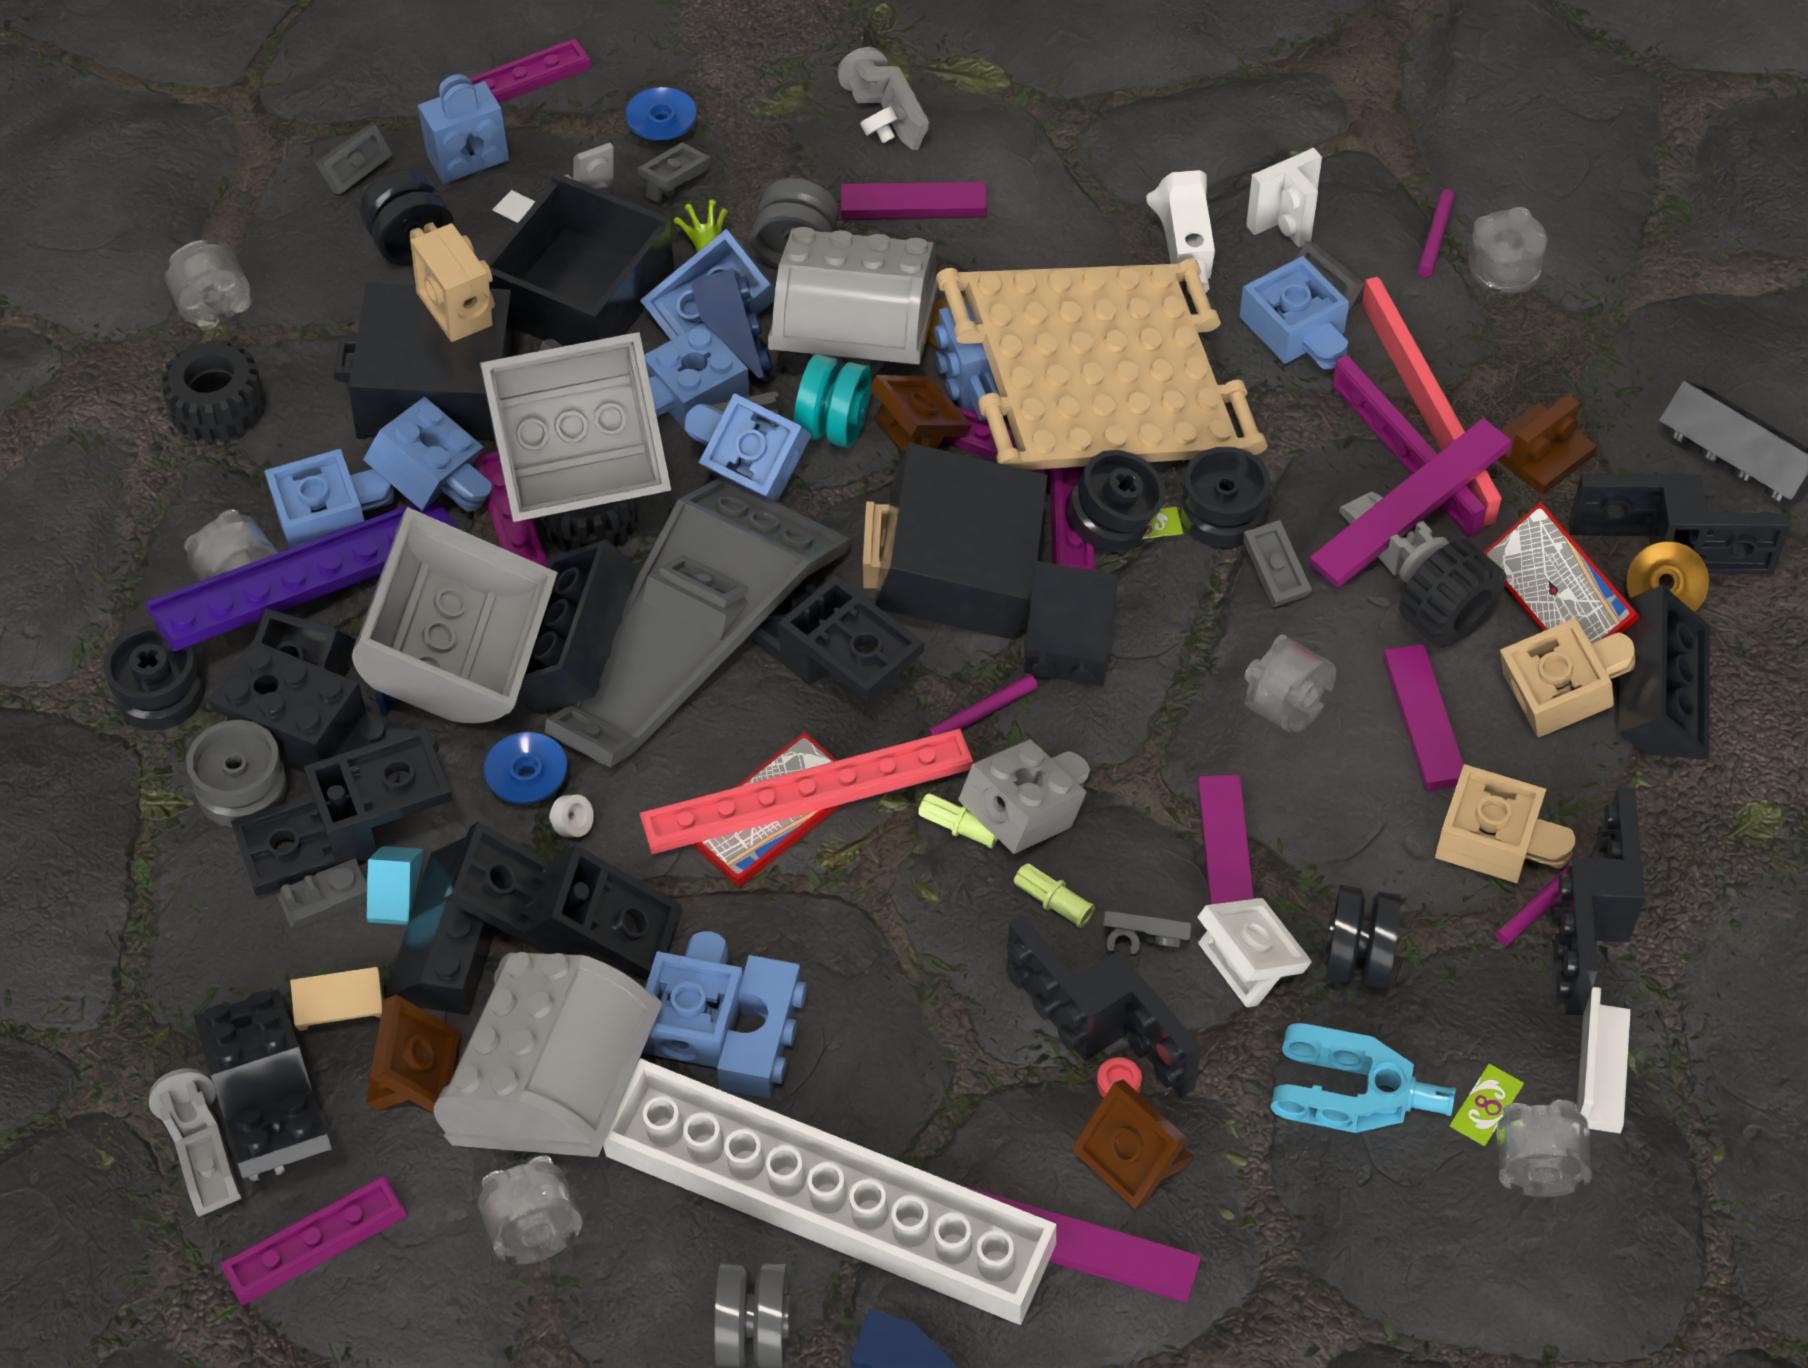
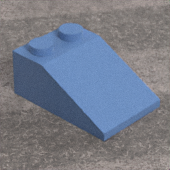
[640,229,776,340]

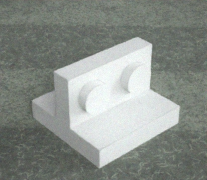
[1246,148,1322,247]
[1197,898,1312,1008]

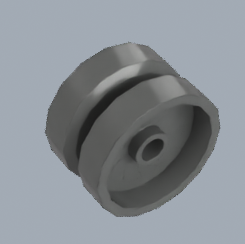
[751,178,839,268]
[186,719,288,828]
[715,1263,791,1368]

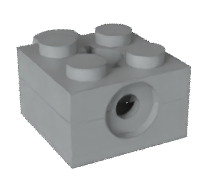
[958,739,1090,854]

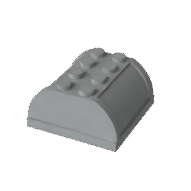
[768,227,939,364]
[480,332,671,522]
[352,507,558,723]
[434,952,662,1157]

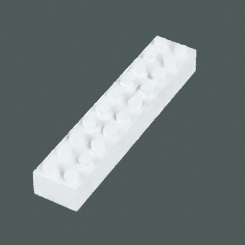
[603,1059,1056,1325]

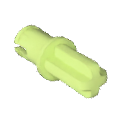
[918,793,998,848]
[1014,864,1095,929]

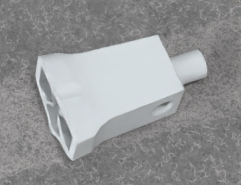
[1146,170,1215,294]

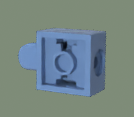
[417,74,509,184]
[1239,256,1349,369]
[934,302,999,421]
[644,323,750,432]
[684,393,811,503]
[363,397,492,511]
[264,449,395,549]
[642,931,743,1068]

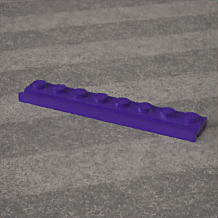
[146,499,460,651]

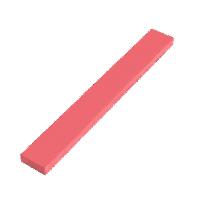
[1362,277,1502,527]
[640,729,973,855]

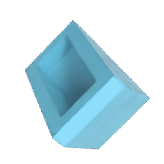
[367,846,425,925]

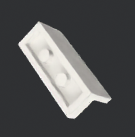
[1575,987,1631,1133]

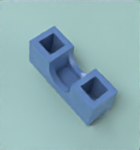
[717,955,807,1099]

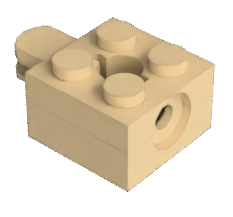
[410,222,495,342]
[1500,618,1635,738]
[1435,764,1575,883]

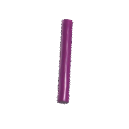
[1418,189,1455,277]
[927,674,1038,737]
[1495,856,1585,946]

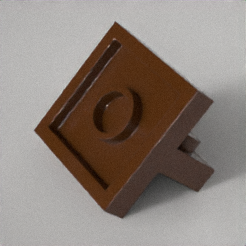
[869,375,972,453]
[1497,394,1597,495]
[366,995,460,1113]
[1071,1079,1193,1209]

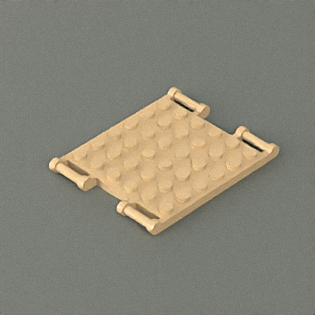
[936,259,1268,470]

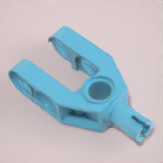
[1270,1023,1456,1133]

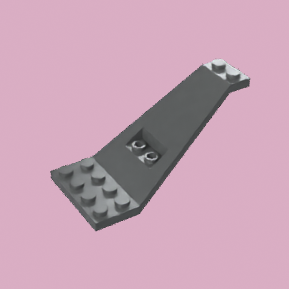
[544,476,851,768]

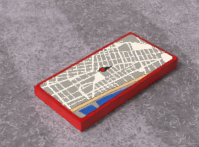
[1483,502,1641,644]
[691,732,843,888]

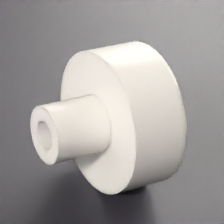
[860,106,898,143]
[549,795,594,837]

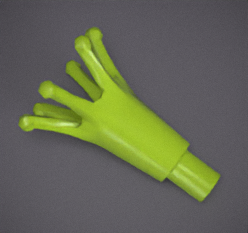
[674,199,728,253]

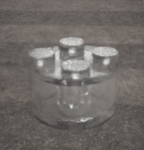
[1468,207,1548,294]
[164,240,251,330]
[184,509,278,582]
[1245,634,1336,733]
[1497,1100,1592,1197]
[478,1156,583,1264]

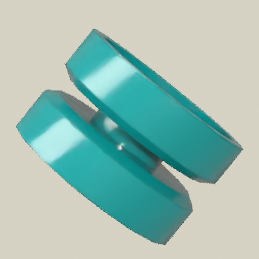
[794,354,872,448]

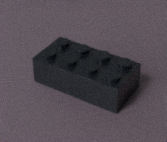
[517,539,638,714]

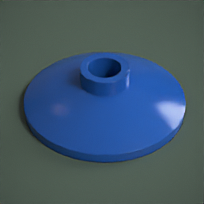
[625,87,697,140]
[484,732,567,804]

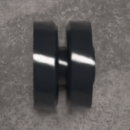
[359,170,455,266]
[1181,447,1271,548]
[1065,450,1165,552]
[103,626,205,731]
[1325,885,1401,990]

